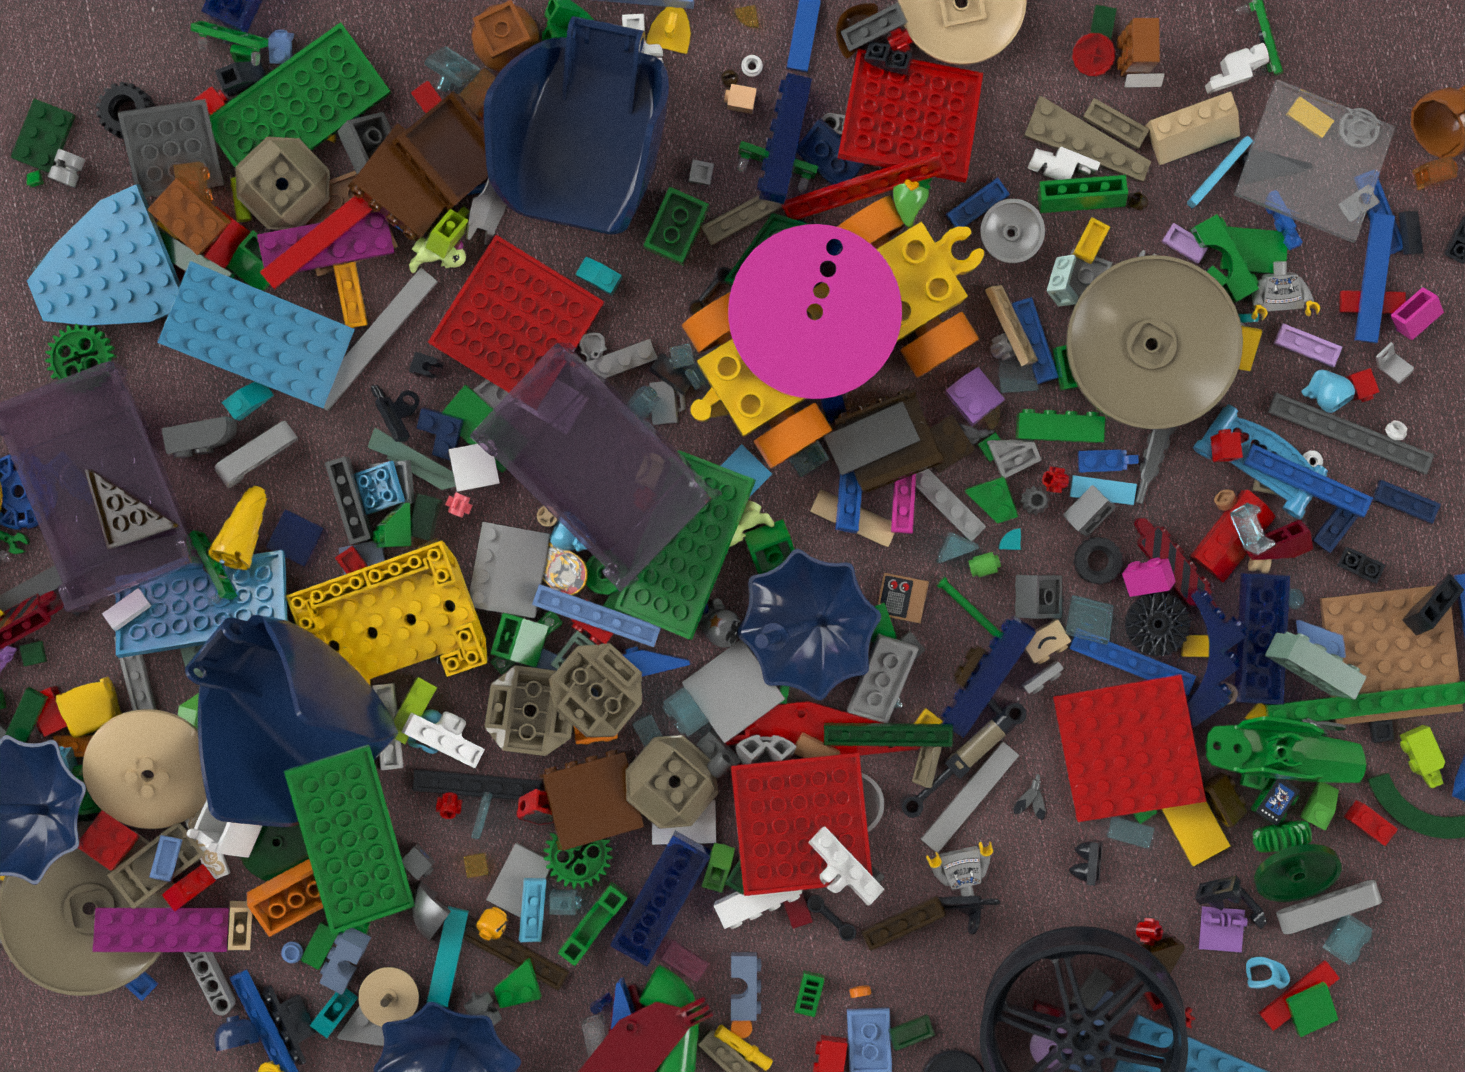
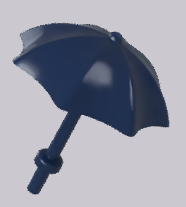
[737,549,881,701]
[0,735,86,885]
[373,1002,521,1072]

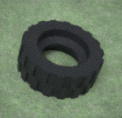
[1073,537,1123,584]

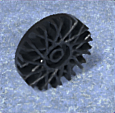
[1125,592,1191,656]
[922,1048,984,1072]

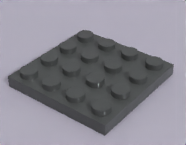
[118,99,225,197]

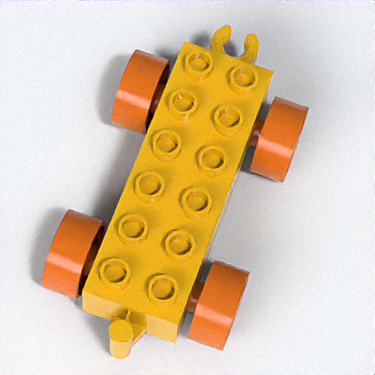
[682,195,984,469]

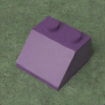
[945,367,1005,426]

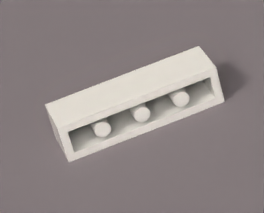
[714,890,802,929]

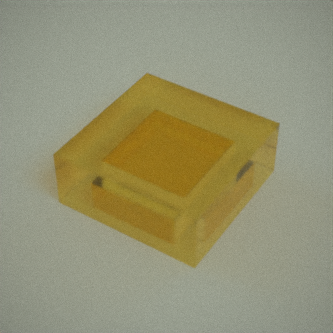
[463,852,489,878]

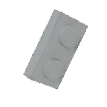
[1021,661,1064,694]

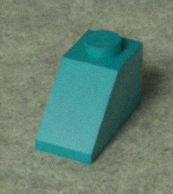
[575,257,623,296]
[222,381,274,421]
[310,988,358,1038]

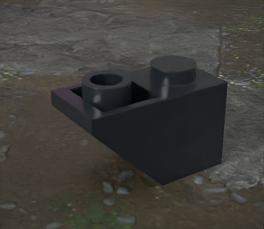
[215,61,266,97]

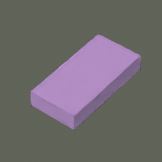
[1162,223,1208,264]

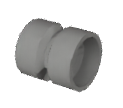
[48,149,85,188]

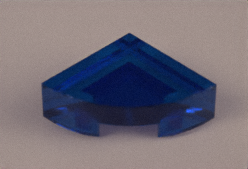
[590,992,613,1015]

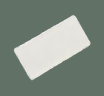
[1124,73,1164,87]

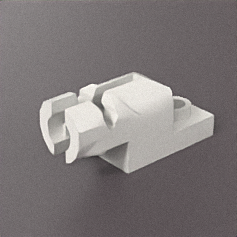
[1205,43,1269,94]
[1028,147,1100,180]

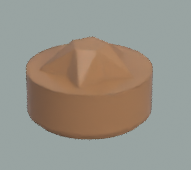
[1214,489,1237,510]

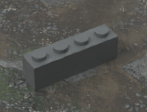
[325,456,373,545]

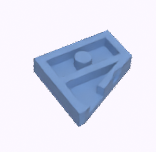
[1296,620,1346,658]

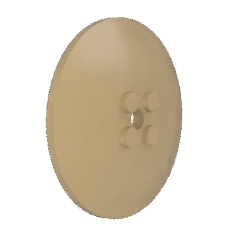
[898,0,1027,65]
[83,709,207,829]

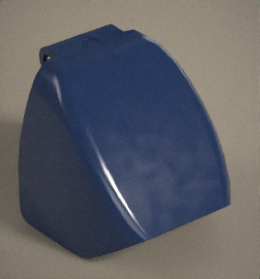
[484,16,669,235]
[185,615,399,827]

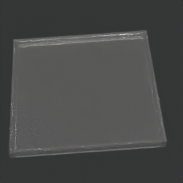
[1234,79,1395,243]

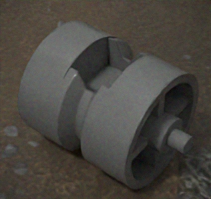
[464,991,502,1030]

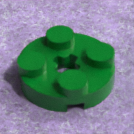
[586,552,628,595]

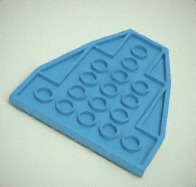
[27,184,180,325]

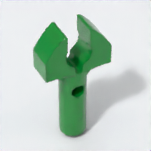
[0,530,30,554]

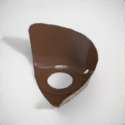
[836,3,878,59]

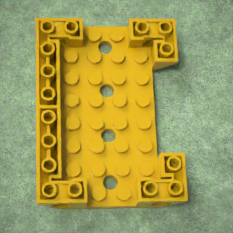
[286,541,487,685]

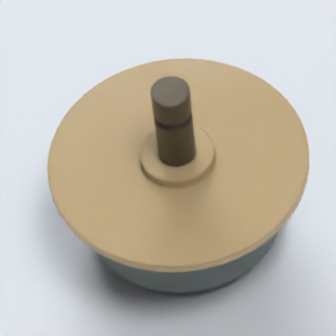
[359,967,419,1027]

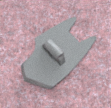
[467,179,507,245]

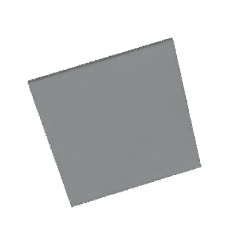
[682,639,785,743]

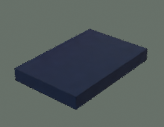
[794,118,866,185]

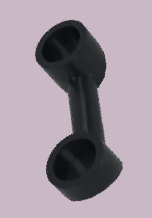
[688,267,731,316]
[1239,886,1267,929]
[807,895,856,941]

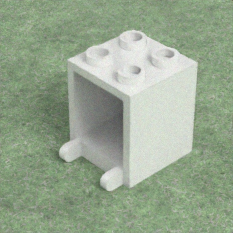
[187,800,262,857]

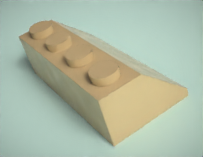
[1145,91,1240,166]

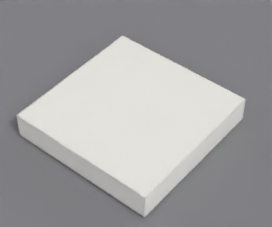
[448,441,499,492]

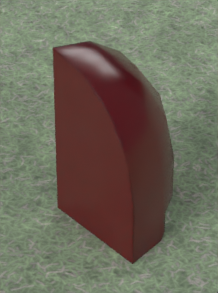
[1032,999,1066,1017]

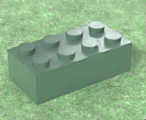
[1265,632,1366,700]

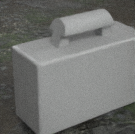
[649,381,686,425]

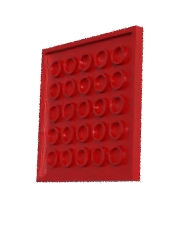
[838,49,983,183]
[428,235,605,410]
[1053,674,1206,822]
[731,752,873,896]

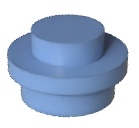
[281,941,303,963]

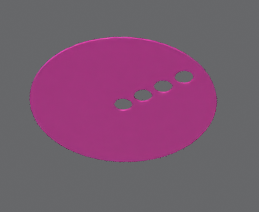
[728,224,902,399]

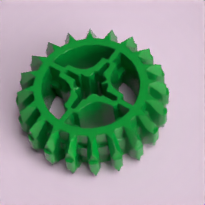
[1252,820,1312,853]

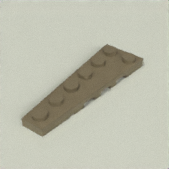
[1024,96,1151,183]

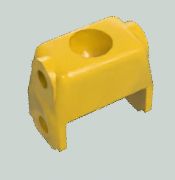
[56,677,122,738]

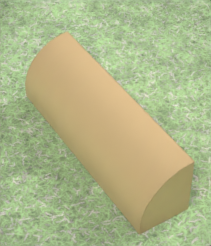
[810,489,894,547]

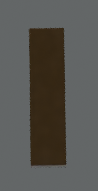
[861,895,947,951]

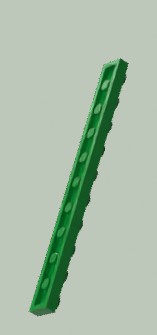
[1265,681,1465,722]

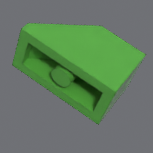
[1300,782,1339,831]
[702,842,735,892]

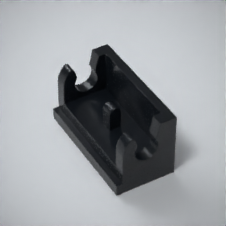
[409,351,444,378]

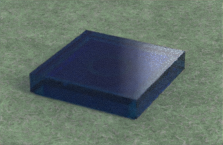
[266,509,324,566]

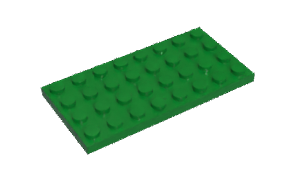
[210,22,392,169]
[614,450,756,640]
[284,744,415,935]

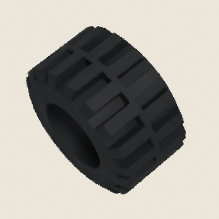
[96,82,155,140]

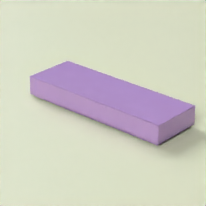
[1274,323,1342,367]

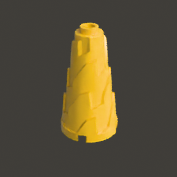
[208,486,267,570]

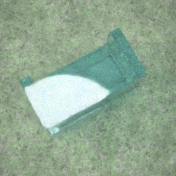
[1230,503,1275,555]

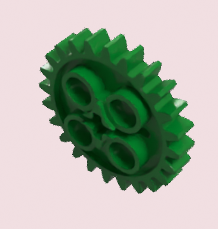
[45,324,117,393]
[543,832,612,889]

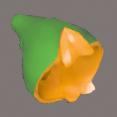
[893,179,929,228]

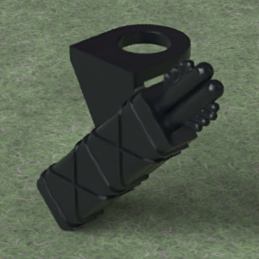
[371,385,420,442]
[938,895,1001,935]

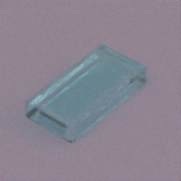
[471,792,493,840]
[1107,816,1155,849]

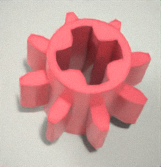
[445,492,473,518]

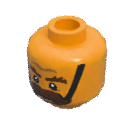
[476,907,508,941]

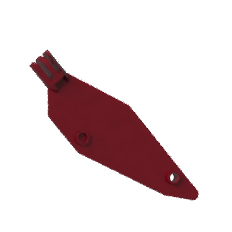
[578,996,714,1072]

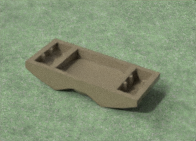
[107,823,205,909]

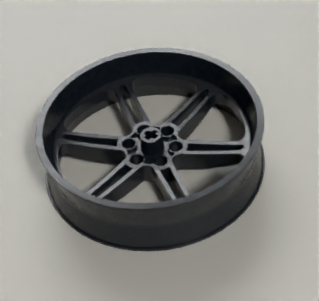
[980,926,1188,1072]

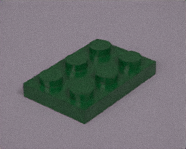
[10,98,76,173]

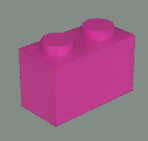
[1391,287,1444,340]
[1122,558,1176,597]

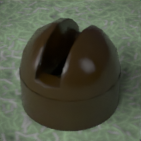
[721,69,738,88]
[1129,192,1148,211]

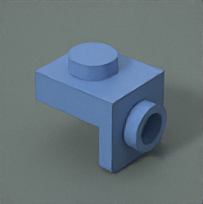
[268,30,294,64]

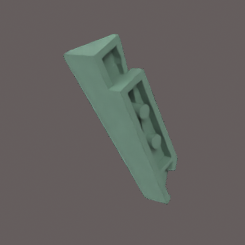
[368,428,456,490]

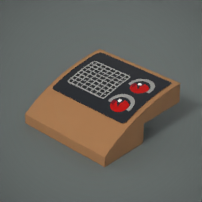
[878,573,929,623]

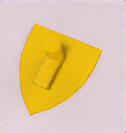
[646,7,691,54]

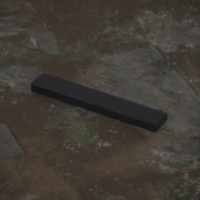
[412,769,542,800]

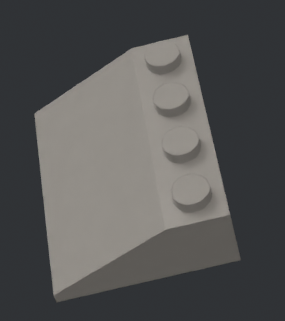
[469,522,551,618]

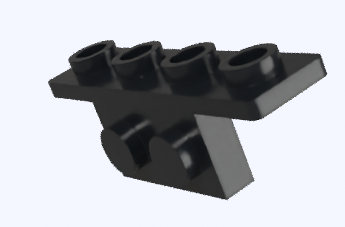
[262,985,317,1065]

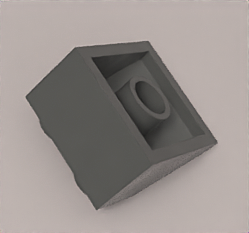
[1015,575,1062,619]

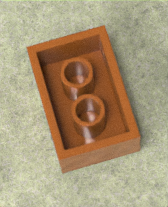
[1117,18,1160,77]
[147,176,231,255]

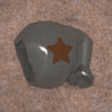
[699,598,742,648]

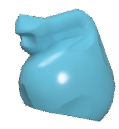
[1301,370,1355,413]
[550,513,594,552]

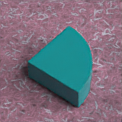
[998,528,1021,550]

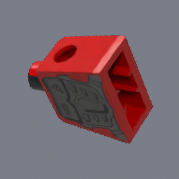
[517,789,554,825]

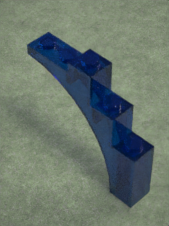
[1187,588,1247,729]

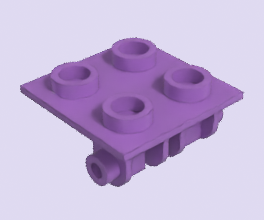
[1199,906,1247,952]

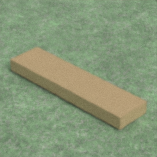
[985,285,1038,366]

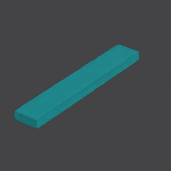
[426,906,469,1007]

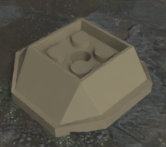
[236,137,330,230]
[549,643,642,737]
[484,665,572,756]
[626,735,719,829]

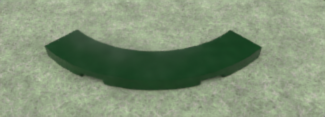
[1367,772,1465,839]

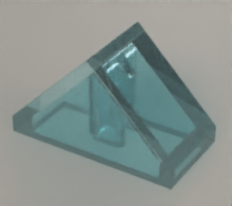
[790,441,830,477]
[936,532,979,563]

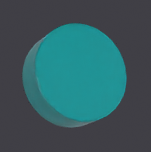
[1238,313,1259,323]

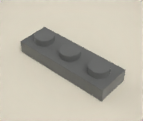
[841,2,908,52]

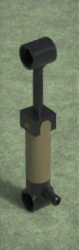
[900,697,1027,818]

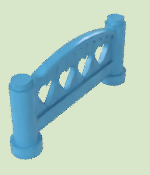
[1193,404,1328,520]

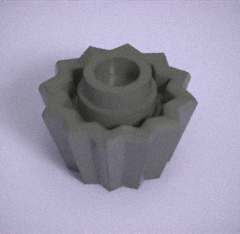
[1020,486,1050,515]

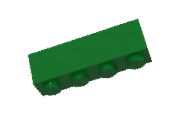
[1037,175,1128,213]
[1016,409,1105,443]

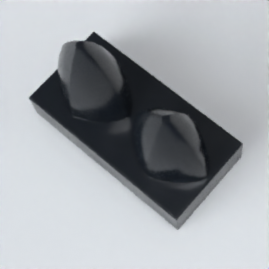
[1069,840,1103,886]
[1195,875,1241,911]

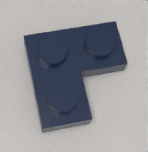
[417,407,464,460]

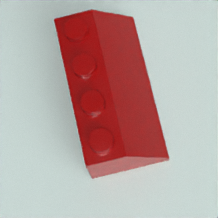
[173,206,251,284]
[1189,490,1276,583]

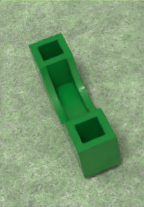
[1190,214,1259,303]
[558,881,629,966]

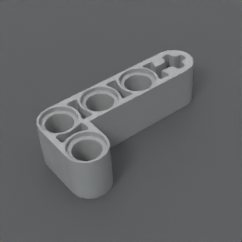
[215,421,298,488]

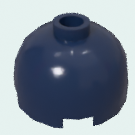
[214,1015,259,1052]

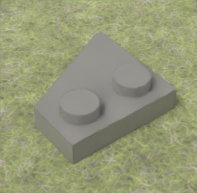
[987,440,1041,478]
[337,1005,384,1046]

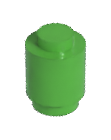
[968,552,1001,578]

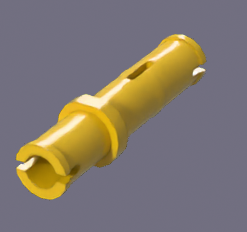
[714,1024,773,1071]

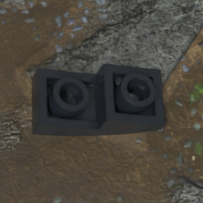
[864,42,912,75]
[1444,215,1465,264]
[1337,546,1386,585]

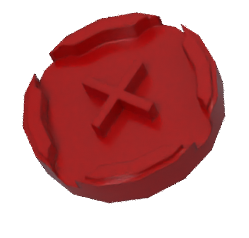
[1072,33,1116,76]

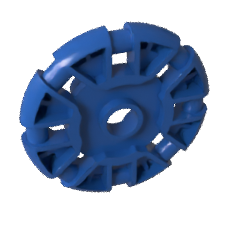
[0,453,59,530]

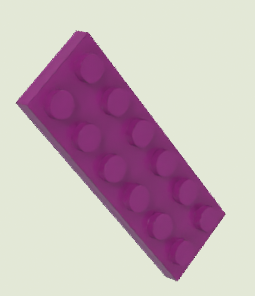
[257,212,395,273]
[92,908,229,952]

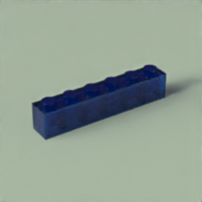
[756,73,812,204]
[941,615,1036,738]

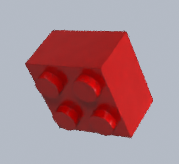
[78,810,140,872]

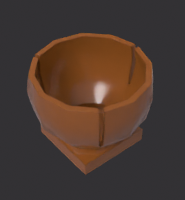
[471,0,541,72]
[1411,85,1465,159]

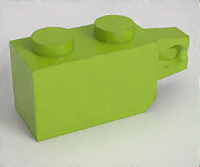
[425,207,470,259]
[1399,725,1445,788]

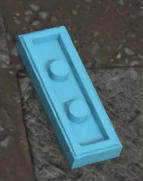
[1069,475,1137,505]
[519,878,546,942]

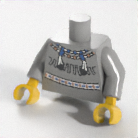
[1251,261,1320,320]
[926,842,993,896]

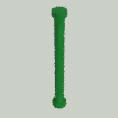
[936,577,1020,655]

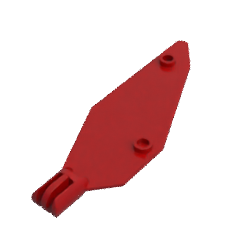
[726,701,921,755]

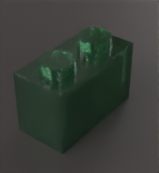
[411,494,442,540]

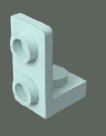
[1047,255,1079,306]

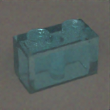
[662,686,709,736]
[1322,914,1373,965]

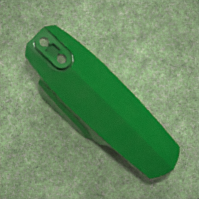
[1205,716,1366,783]

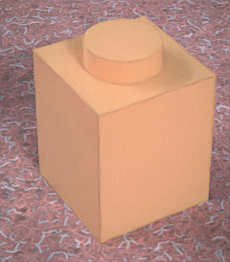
[724,84,757,114]

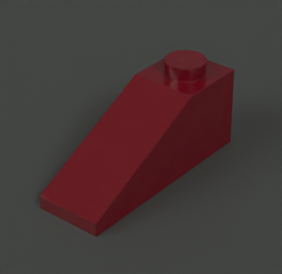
[1242,520,1313,560]

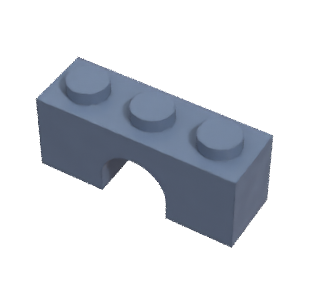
[320,928,371,995]
[731,952,761,1021]

